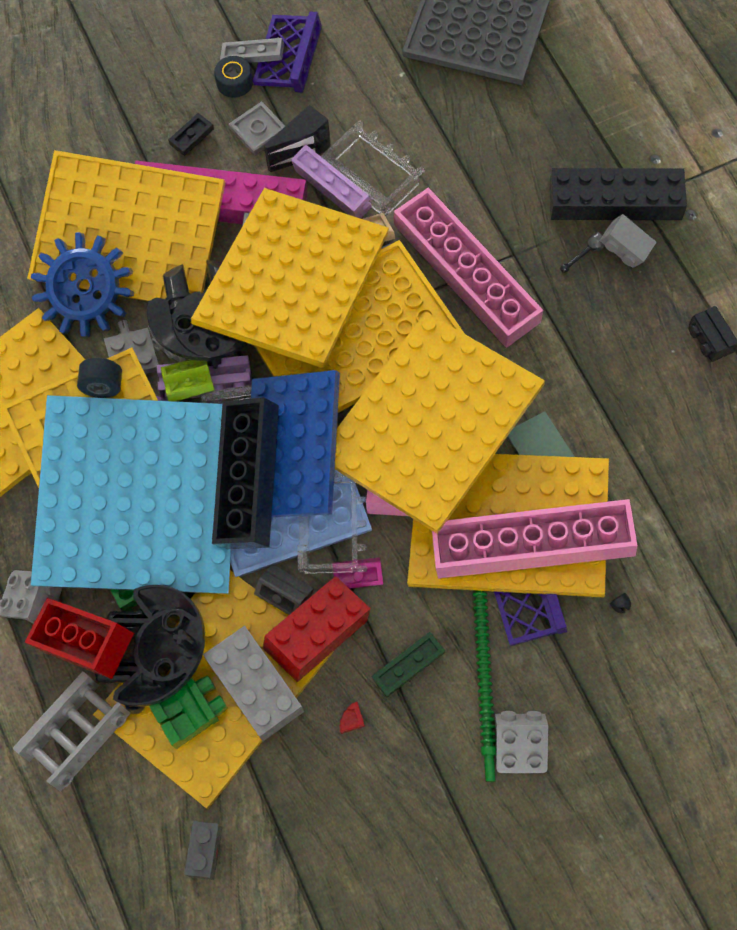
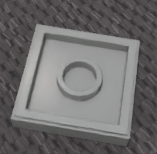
[228,101,285,156]

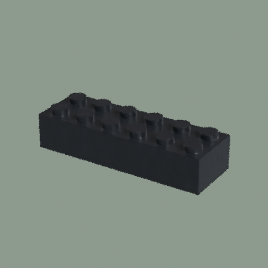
[549,168,687,220]
[212,397,279,549]

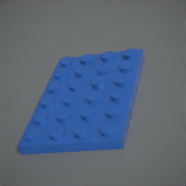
[251,370,340,518]

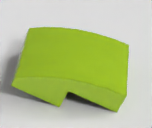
[160,359,214,402]

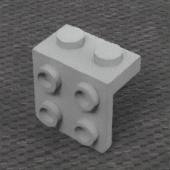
[0,570,63,623]
[495,711,548,773]

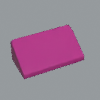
[332,557,383,589]

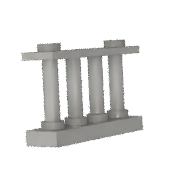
[13,671,131,792]

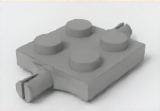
[104,320,159,375]

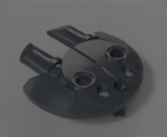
[147,260,249,369]
[95,585,205,707]

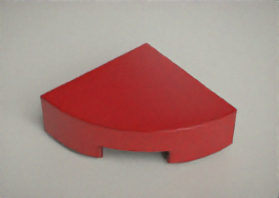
[340,702,365,734]

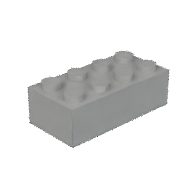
[203,626,304,741]

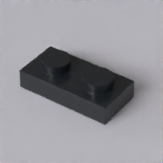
[168,113,214,156]

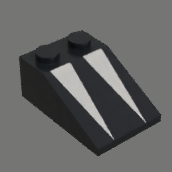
[264,105,331,172]

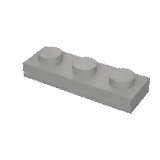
[220,38,284,63]

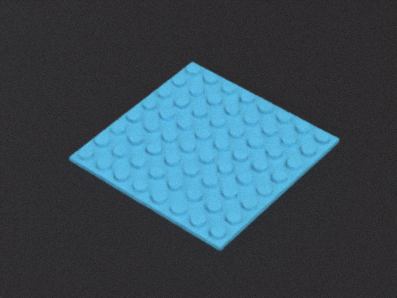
[31,395,231,594]

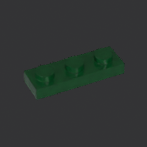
[371,632,445,697]

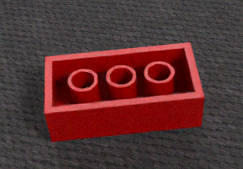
[263,576,371,682]
[25,598,134,679]

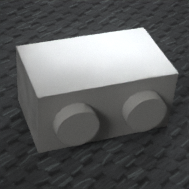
[599,214,656,268]

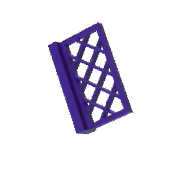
[253,12,322,93]
[494,591,567,646]

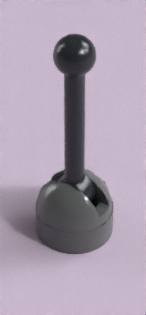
[560,232,605,273]

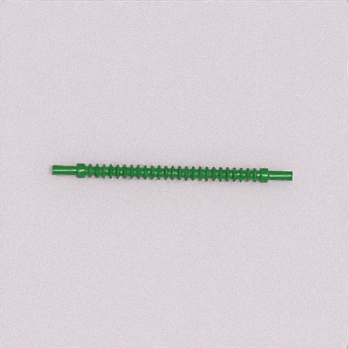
[472,590,496,782]

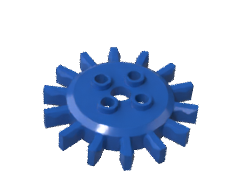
[31,232,134,337]

